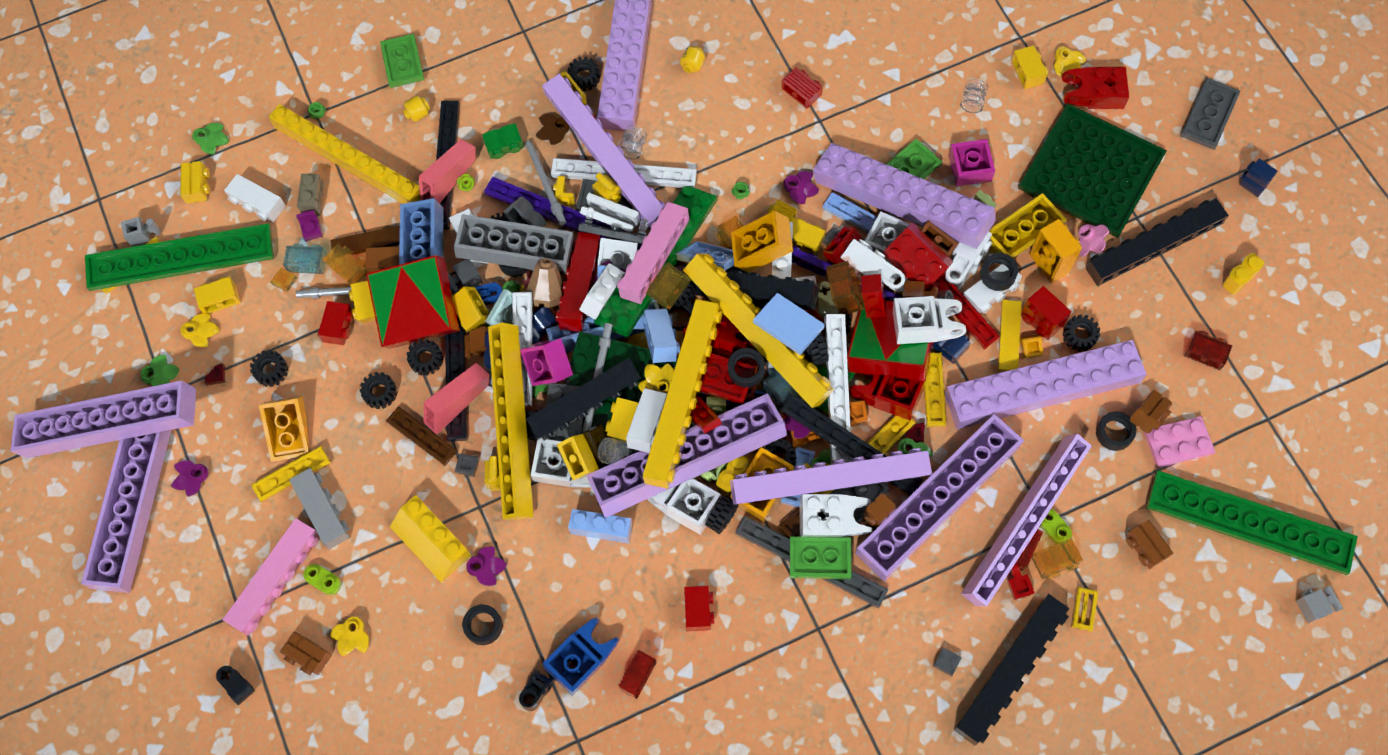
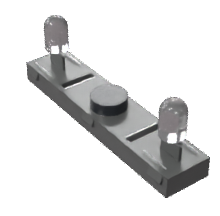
[578,207,648,244]

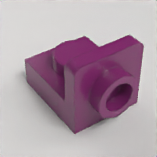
[296,210,323,242]

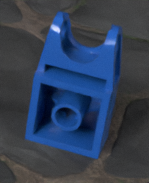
[543,617,620,696]

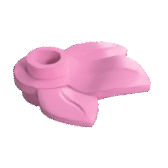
[1078,224,1109,257]

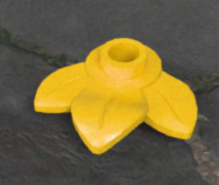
[1054,46,1086,77]
[180,313,220,348]
[638,364,674,394]
[330,617,369,656]

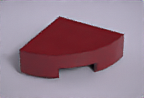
[205,363,226,386]
[904,423,925,443]

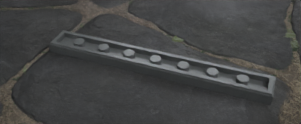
[735,516,888,609]

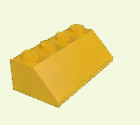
[989,193,1067,258]
[390,495,472,583]

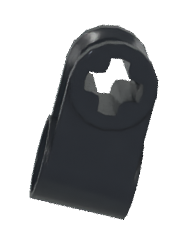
[216,665,255,705]
[519,669,555,711]

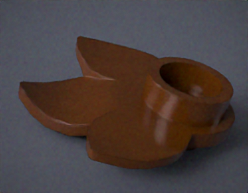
[536,114,570,145]

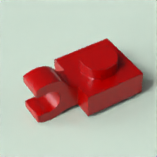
[1007,562,1035,601]

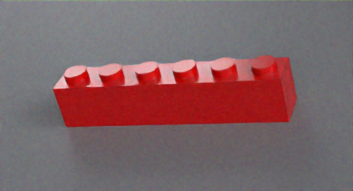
[556,232,601,332]

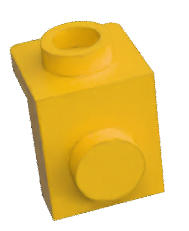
[553,176,575,206]

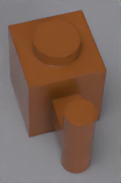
[903,281,938,299]
[464,326,488,359]

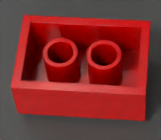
[882,222,954,291]

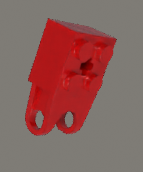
[1062,67,1129,109]
[683,316,752,360]
[849,374,925,421]

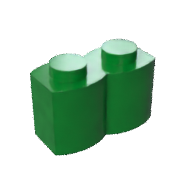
[482,123,524,159]

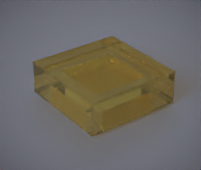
[270,268,298,293]

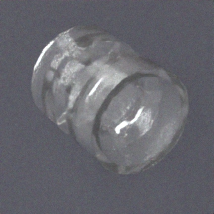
[960,79,988,113]
[619,125,647,160]
[598,438,636,464]

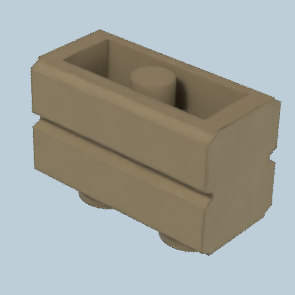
[297,174,324,216]

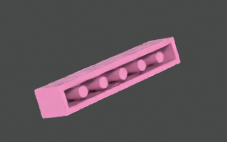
[617,202,689,304]
[223,518,319,636]

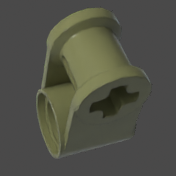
[817,282,840,320]

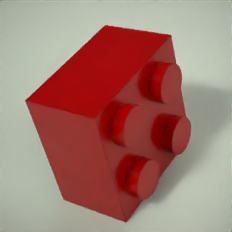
[1021,286,1072,340]

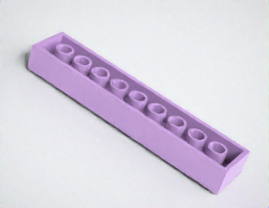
[597,0,653,131]
[813,143,996,249]
[944,340,1147,430]
[11,381,196,458]
[586,393,787,518]
[855,414,1024,582]
[81,430,171,593]

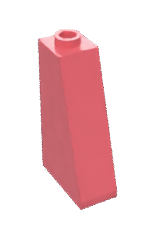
[419,139,475,204]
[424,363,490,435]

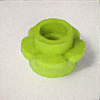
[457,174,475,191]

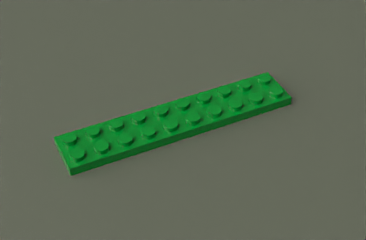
[594,186,718,337]
[85,223,274,291]
[1146,470,1358,575]

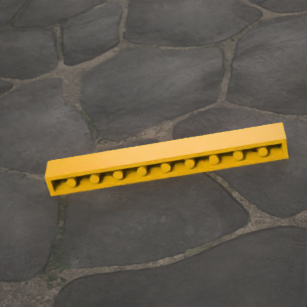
[268,104,420,204]
[683,253,834,408]
[642,299,722,489]
[488,322,534,520]

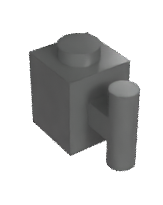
[448,259,482,295]

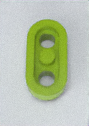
[1040,509,1072,545]
[303,564,341,595]

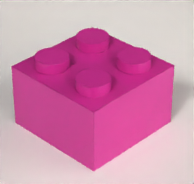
[948,139,995,186]
[520,338,573,386]

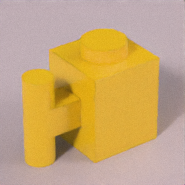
[592,172,622,203]
[485,456,500,491]

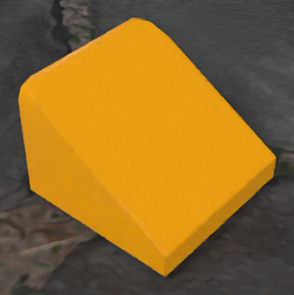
[1020,335,1043,358]

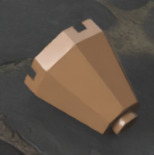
[526,258,564,308]

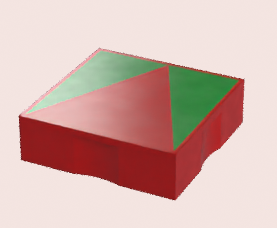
[366,255,460,349]
[847,298,934,381]

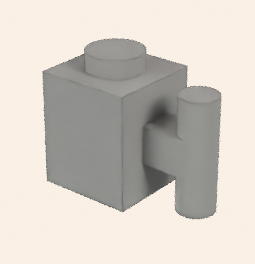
[121,217,161,247]
[1296,586,1343,624]

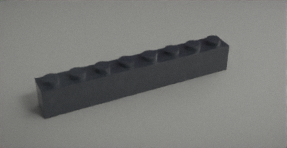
[1085,198,1229,286]
[673,264,820,311]
[954,593,1070,746]

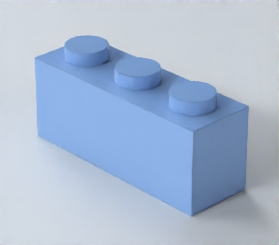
[643,309,680,363]
[568,509,633,544]

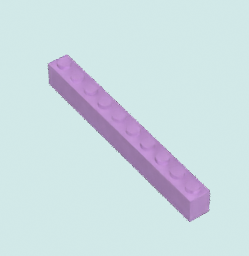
[542,73,666,229]
[961,434,1092,606]
[730,448,932,505]

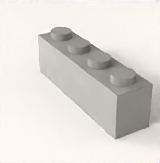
[290,468,350,550]

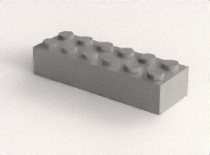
[454,214,573,275]

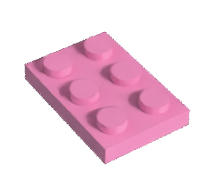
[1144,416,1215,468]

